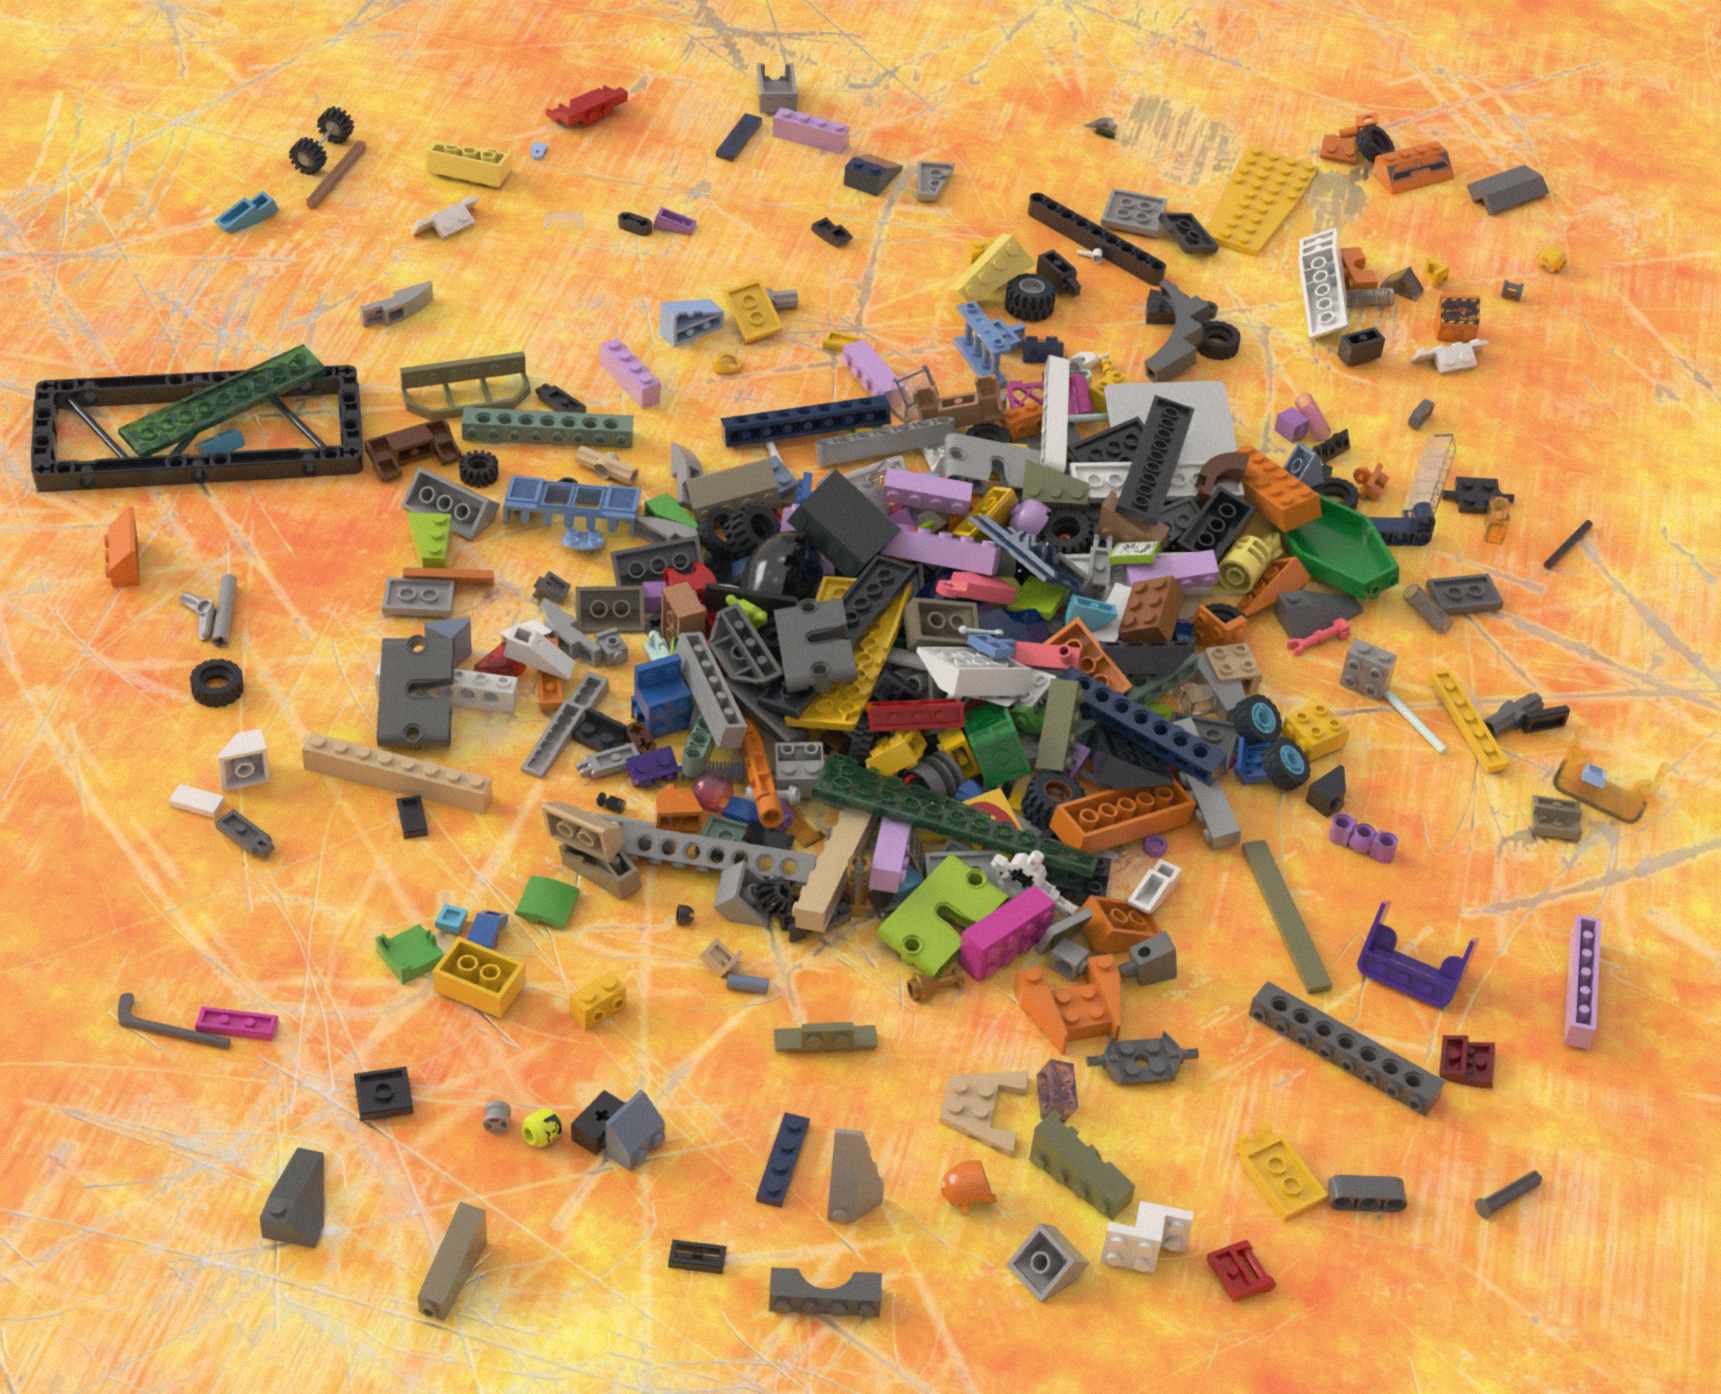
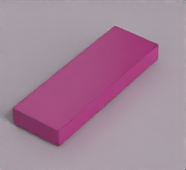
[195,1006,279,1041]

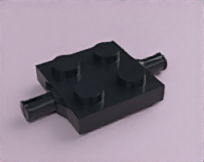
[1442,476,1514,515]

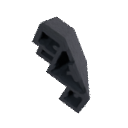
[842,667,929,741]

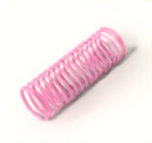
[1295,393,1331,441]

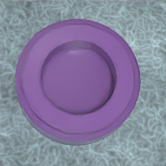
[1143,835,1168,858]

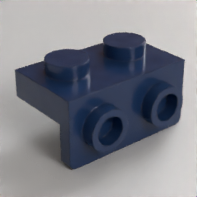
[1020,336,1064,363]

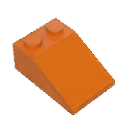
[1077,895,1162,954]

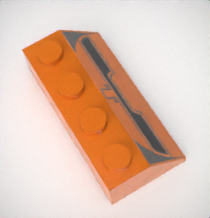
[1372,141,1454,195]

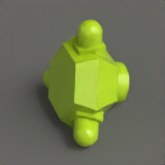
[726,595,768,630]

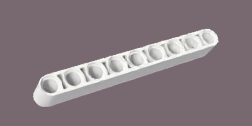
[1040,355,1070,473]

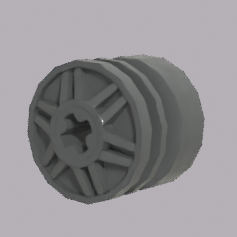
[902,751,965,814]

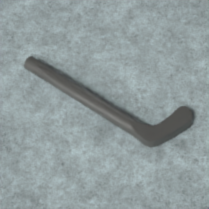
[118,993,231,1049]

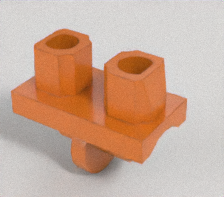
[1353,463,1390,501]

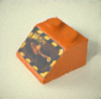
[1433,294,1480,341]

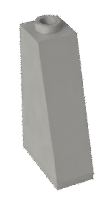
[1190,652,1246,722]

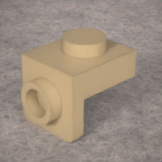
[699,938,744,978]

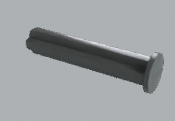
[1475,1170,1543,1219]

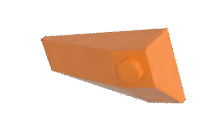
[1236,557,1311,617]
[1043,617,1133,694]

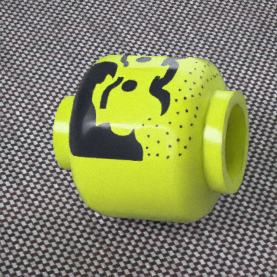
[522,1108,562,1147]

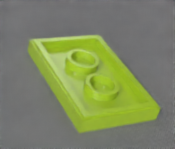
[1007,576,1071,620]

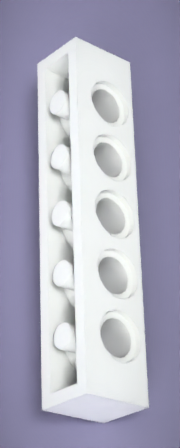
[374,659,518,713]

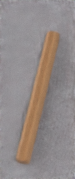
[306,140,366,208]

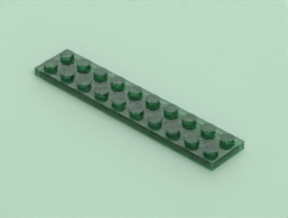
[118,344,327,457]

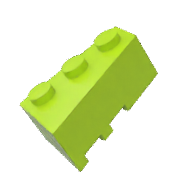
[407,512,452,569]

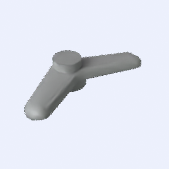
[179,592,216,641]

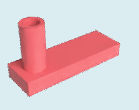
[1010,641,1082,671]

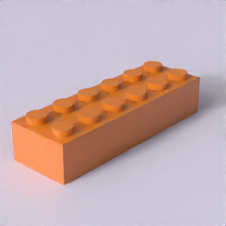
[1234,445,1322,532]
[1050,776,1196,858]

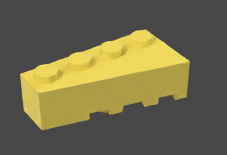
[426,143,513,187]
[949,233,1036,304]

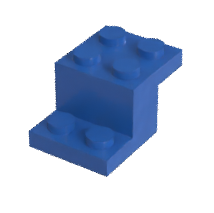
[634,653,692,739]

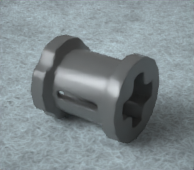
[1501,279,1524,301]

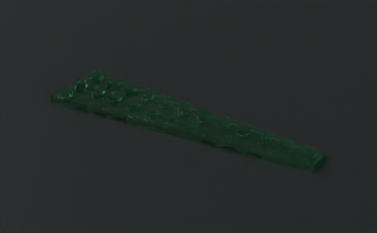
[811,751,1099,878]

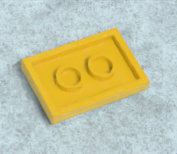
[723,278,783,344]

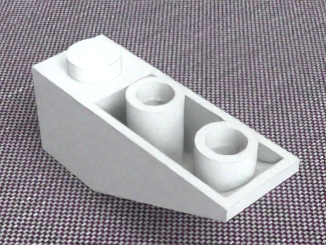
[503,622,576,680]

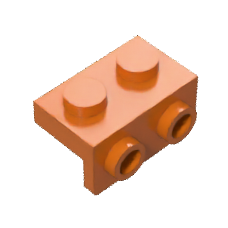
[1319,134,1359,165]
[999,402,1043,442]

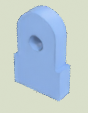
[531,142,548,161]

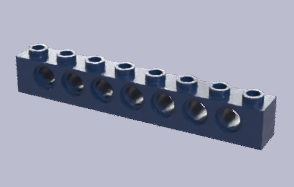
[720,395,891,448]
[1059,666,1227,787]

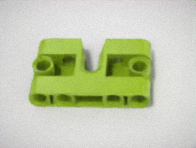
[876,854,1010,978]

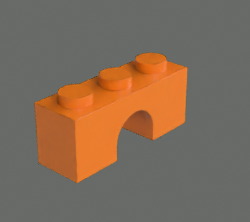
[1341,247,1378,299]

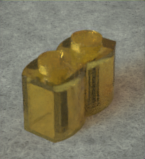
[1484,496,1510,545]

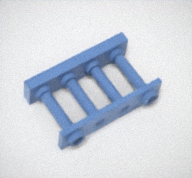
[953,301,1012,389]

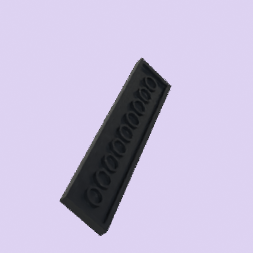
[1115,395,1195,527]
[757,555,917,719]

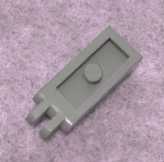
[576,743,640,779]

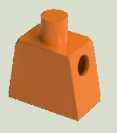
[655,784,703,831]

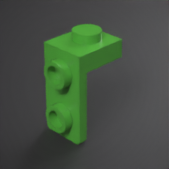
[1010,701,1047,734]

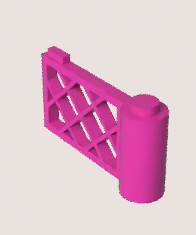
[1006,373,1095,415]

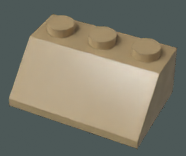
[541,801,625,863]

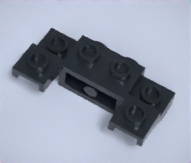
[1010,843,1112,907]

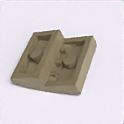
[1531,795,1582,841]

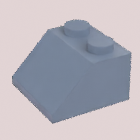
[605,1089,665,1171]

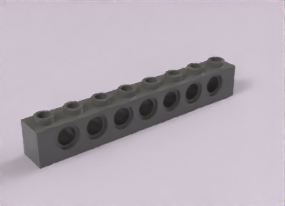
[1249,981,1445,1116]

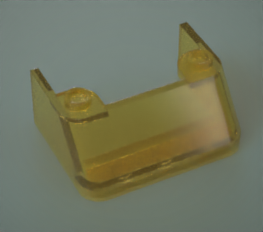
[1553,724,1671,824]

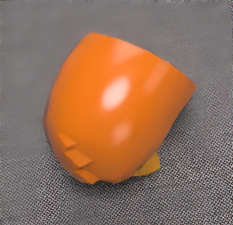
[941,1160,998,1216]

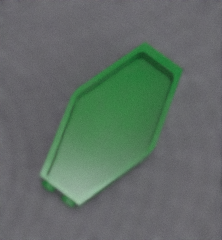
[1271,494,1399,601]

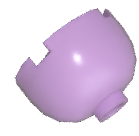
[1009,499,1051,537]

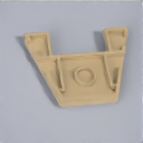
[939,1071,1029,1157]

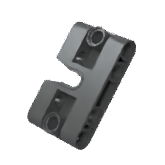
[774,598,858,693]
[377,634,455,751]

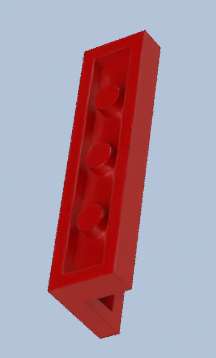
[865,699,964,732]

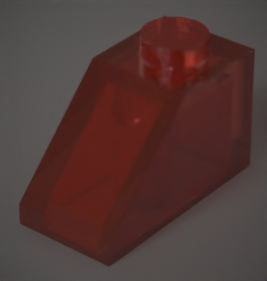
[474,641,526,677]

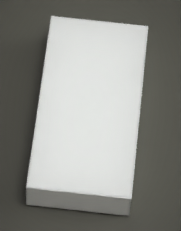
[169,784,225,818]

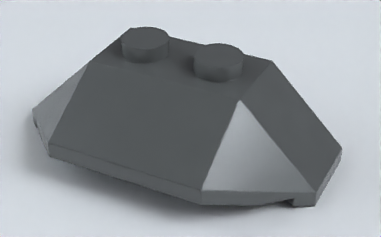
[708,603,784,685]

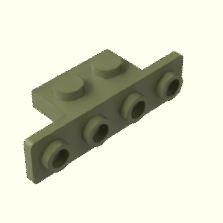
[773,1022,878,1052]

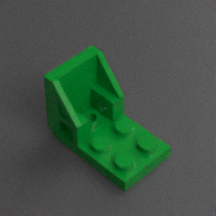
[964,702,1032,789]

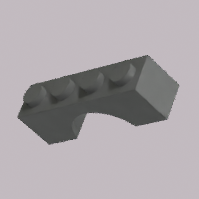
[769,1267,882,1318]

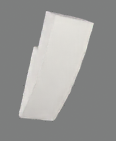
[1127,859,1181,914]

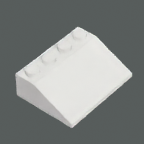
[916,647,1032,699]

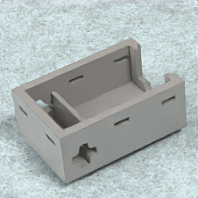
[756,63,798,114]

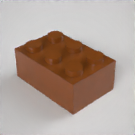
[1118,575,1185,642]

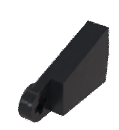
[1145,289,1218,324]

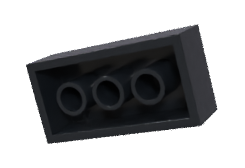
[1173,486,1256,565]

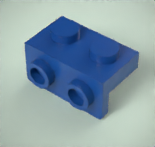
[1234,737,1271,785]

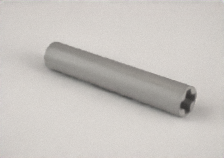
[212,574,237,648]

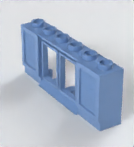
[503,475,641,537]

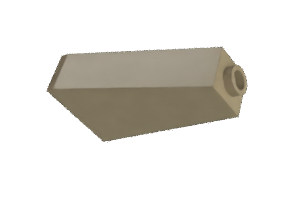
[418,1202,487,1320]

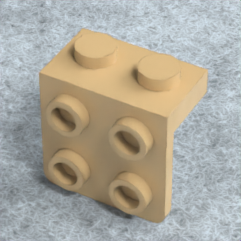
[1205,643,1262,694]

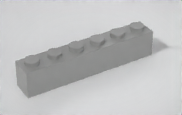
[674,632,747,749]
[1172,717,1241,851]

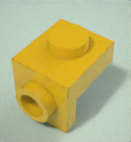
[1424,255,1450,288]

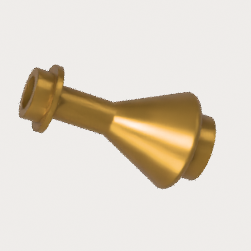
[907,968,965,1003]

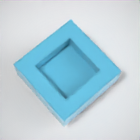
[435,904,468,934]

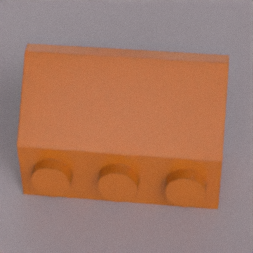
[104,507,140,587]

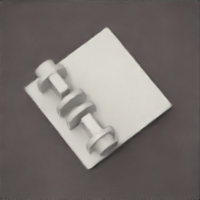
[1011,667,1057,713]

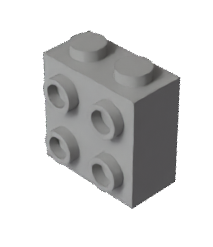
[1339,639,1398,701]

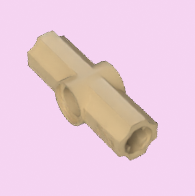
[575,445,639,486]

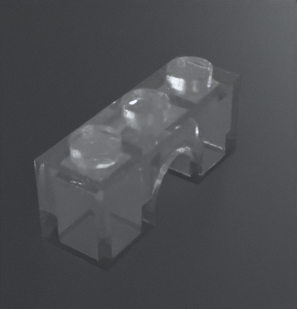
[1169,674,1217,716]

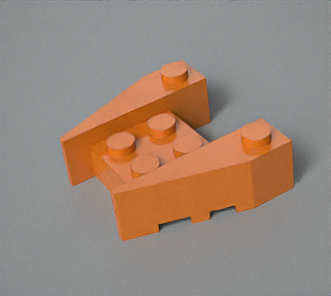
[1013,954,1121,1055]

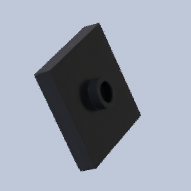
[354,1066,414,1121]

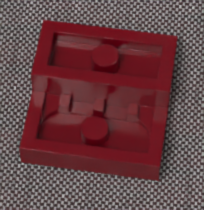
[1439,1035,1496,1088]

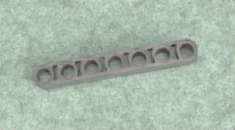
[815,416,955,466]

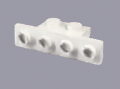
[411,196,479,240]
[1410,339,1489,374]

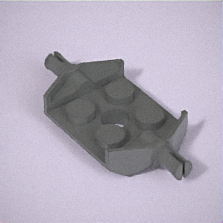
[1086,1031,1199,1084]

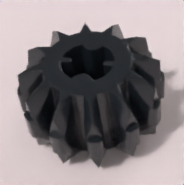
[755,875,798,919]

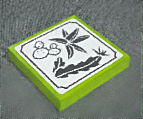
[1108,541,1161,565]

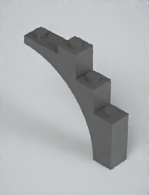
[1144,279,1210,383]

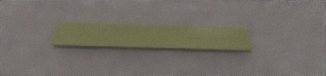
[1241,840,1332,994]

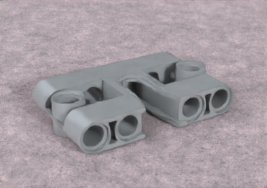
[942,433,1041,503]

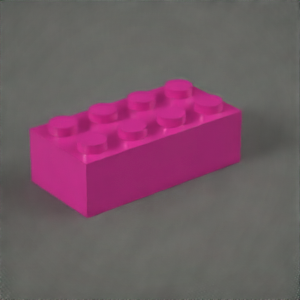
[958,885,1055,982]

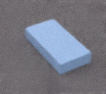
[1581,762,1607,789]

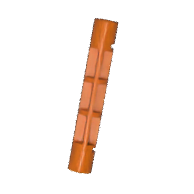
[740,719,784,828]

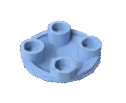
[561,528,605,551]

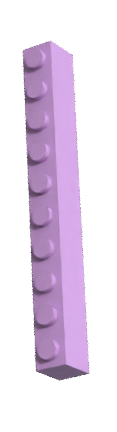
[780,504,1002,576]

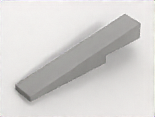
[521,671,609,779]

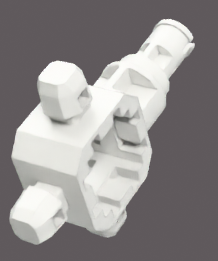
[991,850,1078,918]

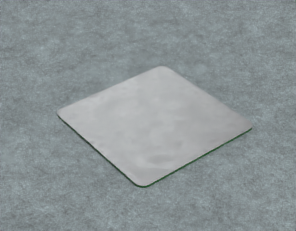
[1104,381,1237,461]

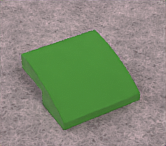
[514,875,580,931]

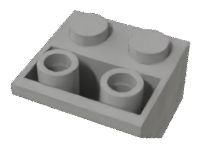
[775,742,825,797]

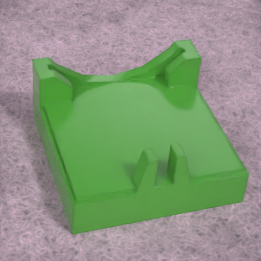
[375,924,445,985]

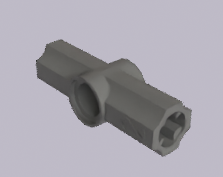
[1483,692,1544,737]

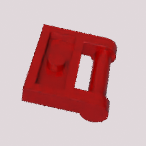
[1206,1240,1276,1302]

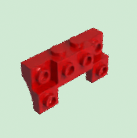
[546,85,628,126]

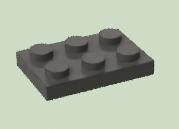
[1426,573,1504,614]

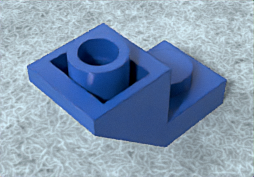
[467,910,509,950]

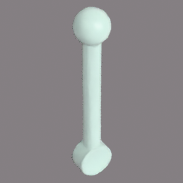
[959,625,1003,637]

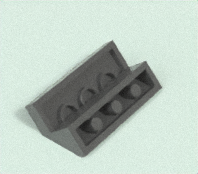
[1467,165,1549,215]
[725,678,810,743]

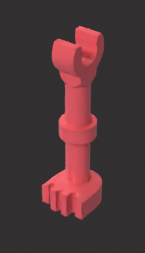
[1287,618,1351,656]

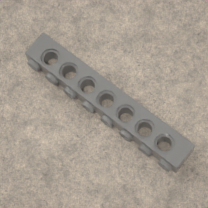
[621,823,817,888]

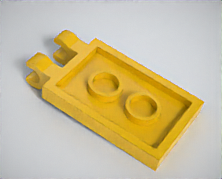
[1233,1123,1329,1221]

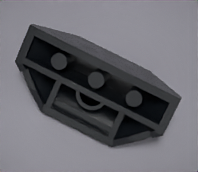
[1099,641,1195,677]

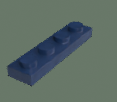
[756,1112,810,1208]

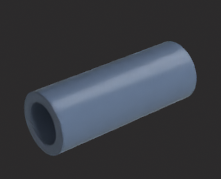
[727,973,769,994]

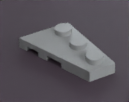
[917,161,955,201]

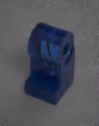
[1172,622,1196,646]

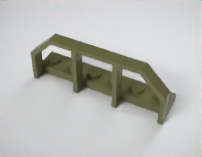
[400,351,530,421]

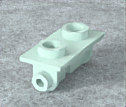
[642,630,670,661]

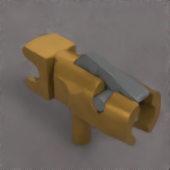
[846,854,871,917]

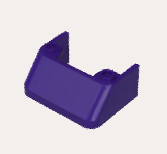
[1357,900,1480,1007]

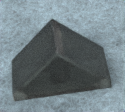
[1380,267,1424,302]

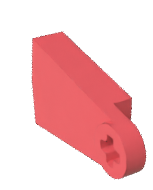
[936,572,1017,605]

